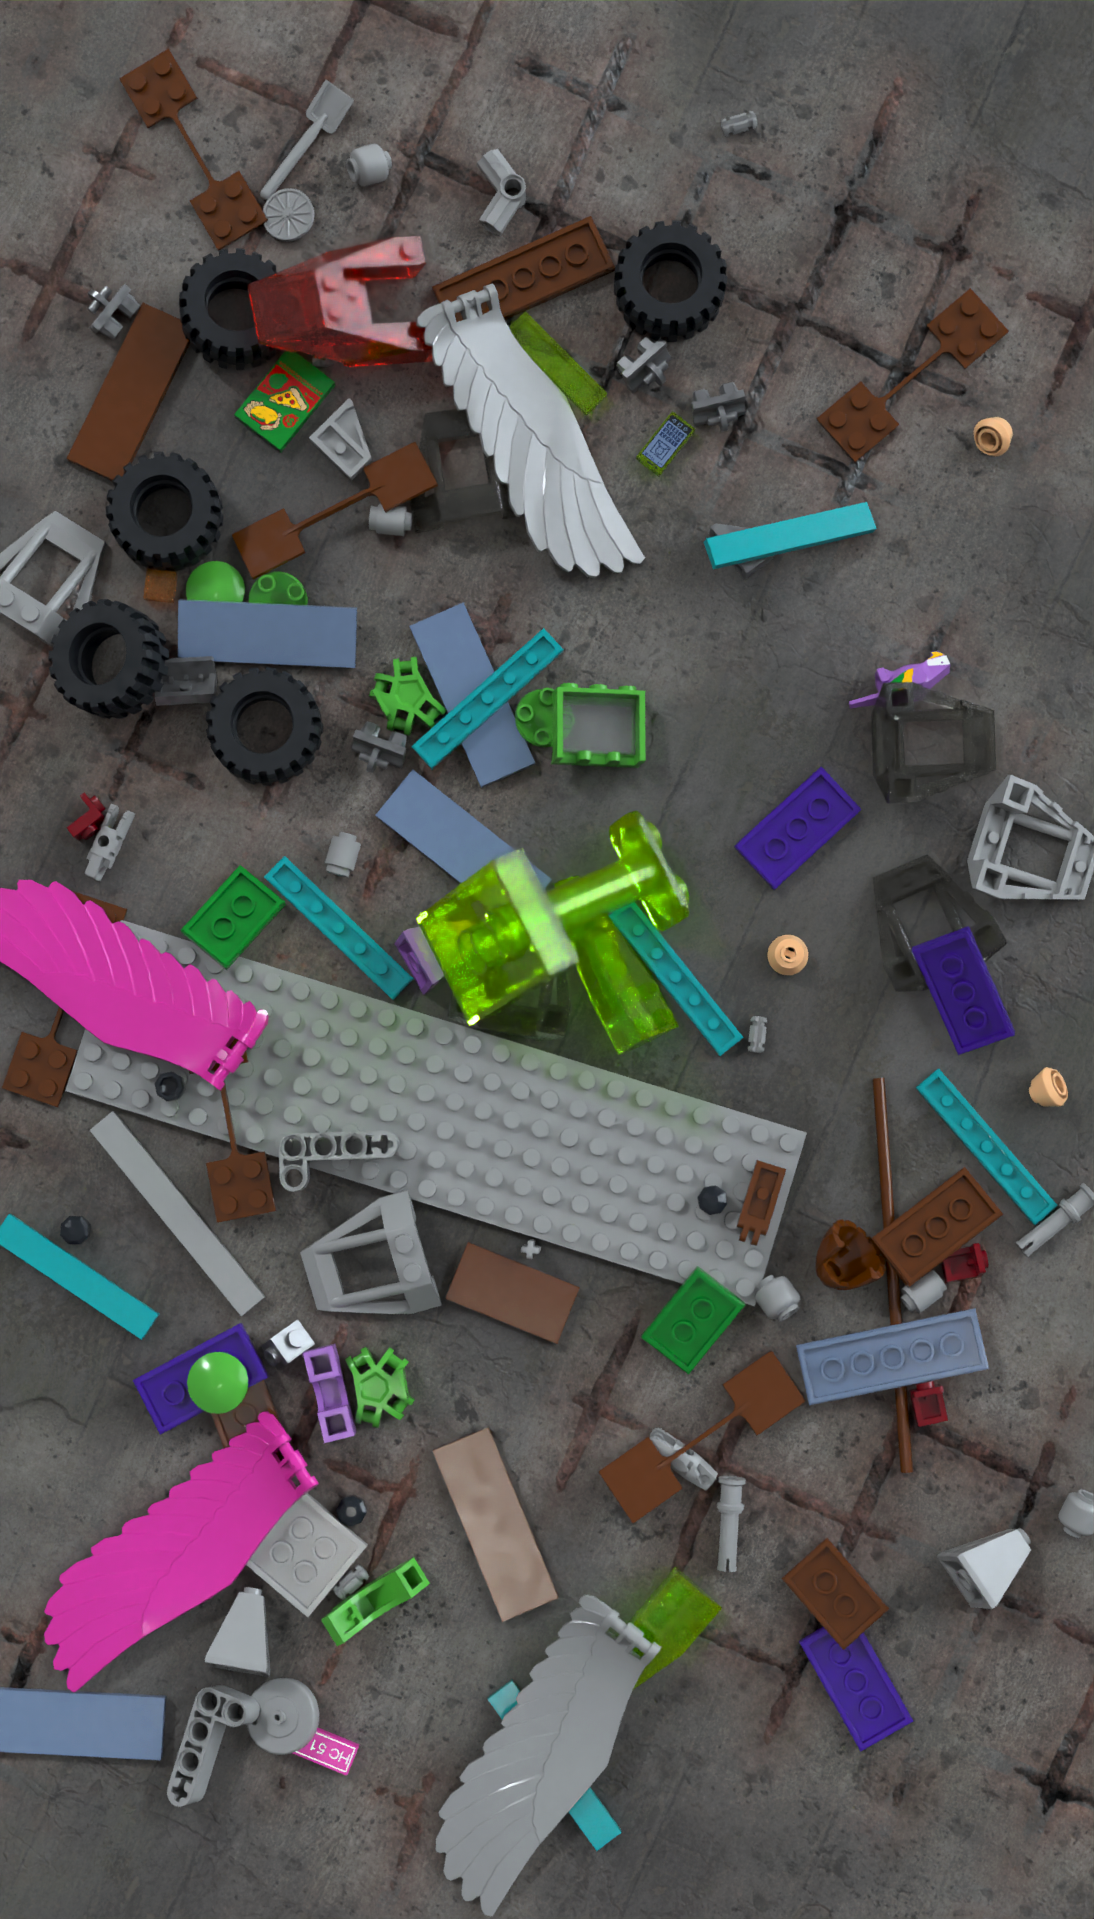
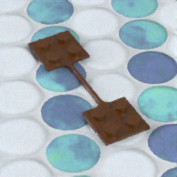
[119,48,268,251]
[816,288,1009,463]
[232,442,438,580]
[2,891,128,1107]
[189,1038,276,1223]
[598,1350,805,1524]

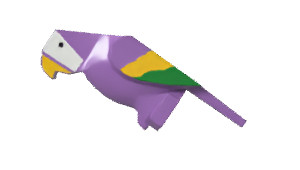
[849,651,950,708]

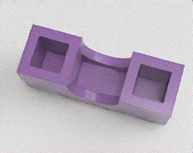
[303,1343,357,1443]

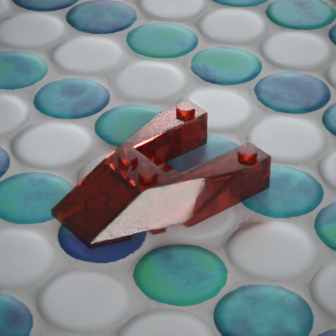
[248,236,433,367]

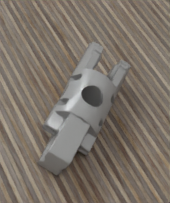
[85,804,135,881]
[650,1428,718,1490]

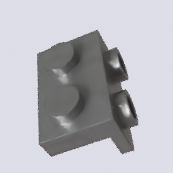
[155,656,217,706]

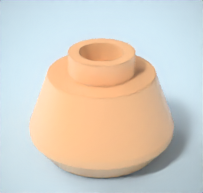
[973,417,1013,456]
[767,935,808,975]
[1029,1067,1068,1107]

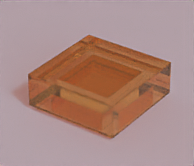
[143,569,178,603]

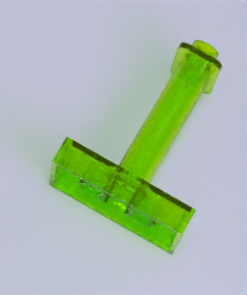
[416,811,689,1026]

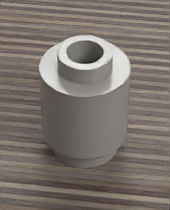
[369,504,412,536]
[325,832,361,878]
[900,1270,947,1313]

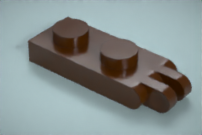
[736,1160,786,1246]

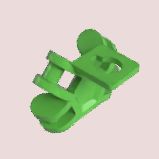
[369,657,447,736]
[345,1346,415,1428]

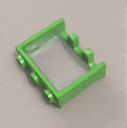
[551,683,646,768]

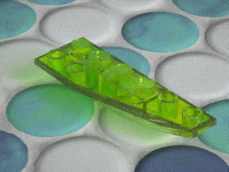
[555,875,679,1055]
[616,1566,722,1690]

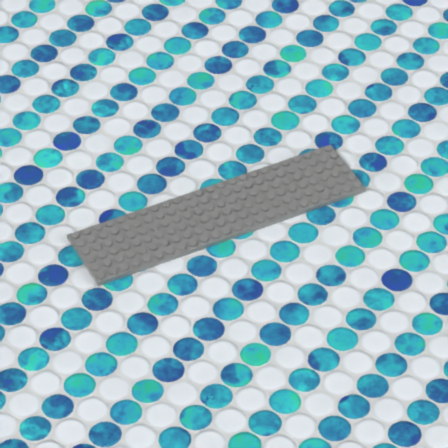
[65,920,807,1306]

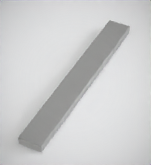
[90,1111,266,1316]

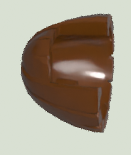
[815,1219,885,1290]

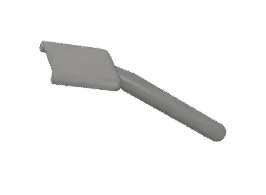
[260,80,354,200]

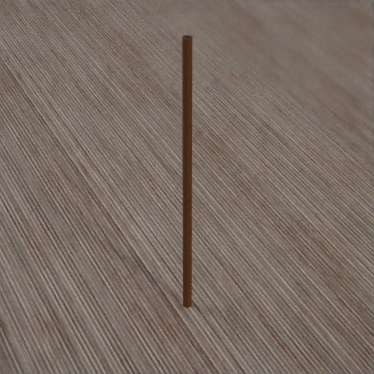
[873,1078,913,1473]

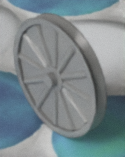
[263,188,315,242]

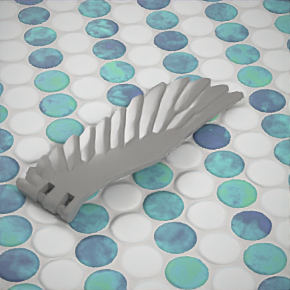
[416,284,645,578]
[436,1595,661,1917]

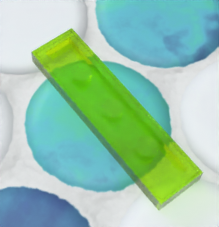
[509,311,607,416]

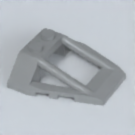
[0,511,106,648]
[967,775,1094,900]
[300,1190,442,1314]

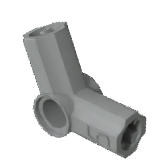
[477,148,526,236]

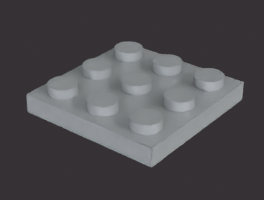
[246,1485,368,1617]

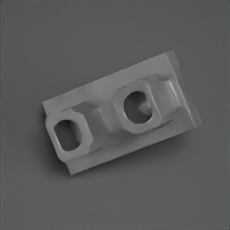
[87,284,140,340]
[617,336,672,393]
[692,382,746,432]
[351,721,407,773]

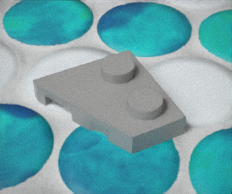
[309,398,372,481]

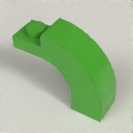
[321,1557,430,1646]

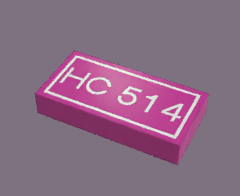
[293,1728,360,1776]

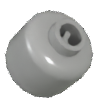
[346,144,392,187]
[755,1275,800,1322]
[1058,1489,1094,1538]

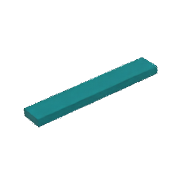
[703,502,877,570]
[411,628,564,770]
[264,856,414,1001]
[608,898,744,1056]
[915,1068,1058,1225]
[0,1214,160,1340]
[488,1679,621,1851]

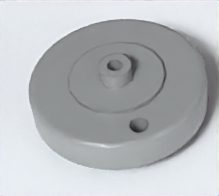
[247,1677,319,1755]

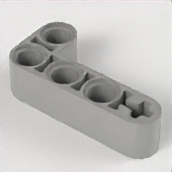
[279,1131,400,1192]
[167,1685,260,1807]

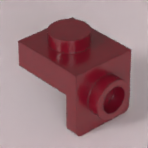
[67,792,106,841]
[941,1243,989,1283]
[909,1380,948,1427]

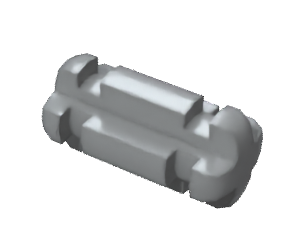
[721,111,757,136]
[748,1016,767,1053]
[521,1239,541,1259]
[332,1565,369,1600]

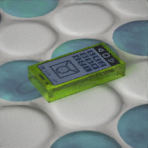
[636,411,695,477]

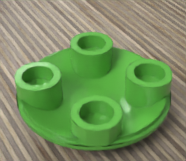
[186,561,245,602]
[249,571,308,605]
[515,688,575,747]
[187,1352,248,1414]

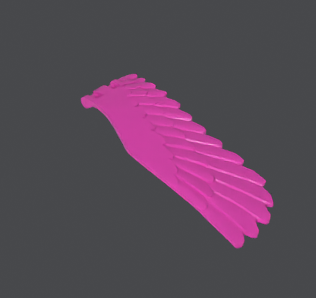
[0,880,269,1090]
[44,1412,319,1693]

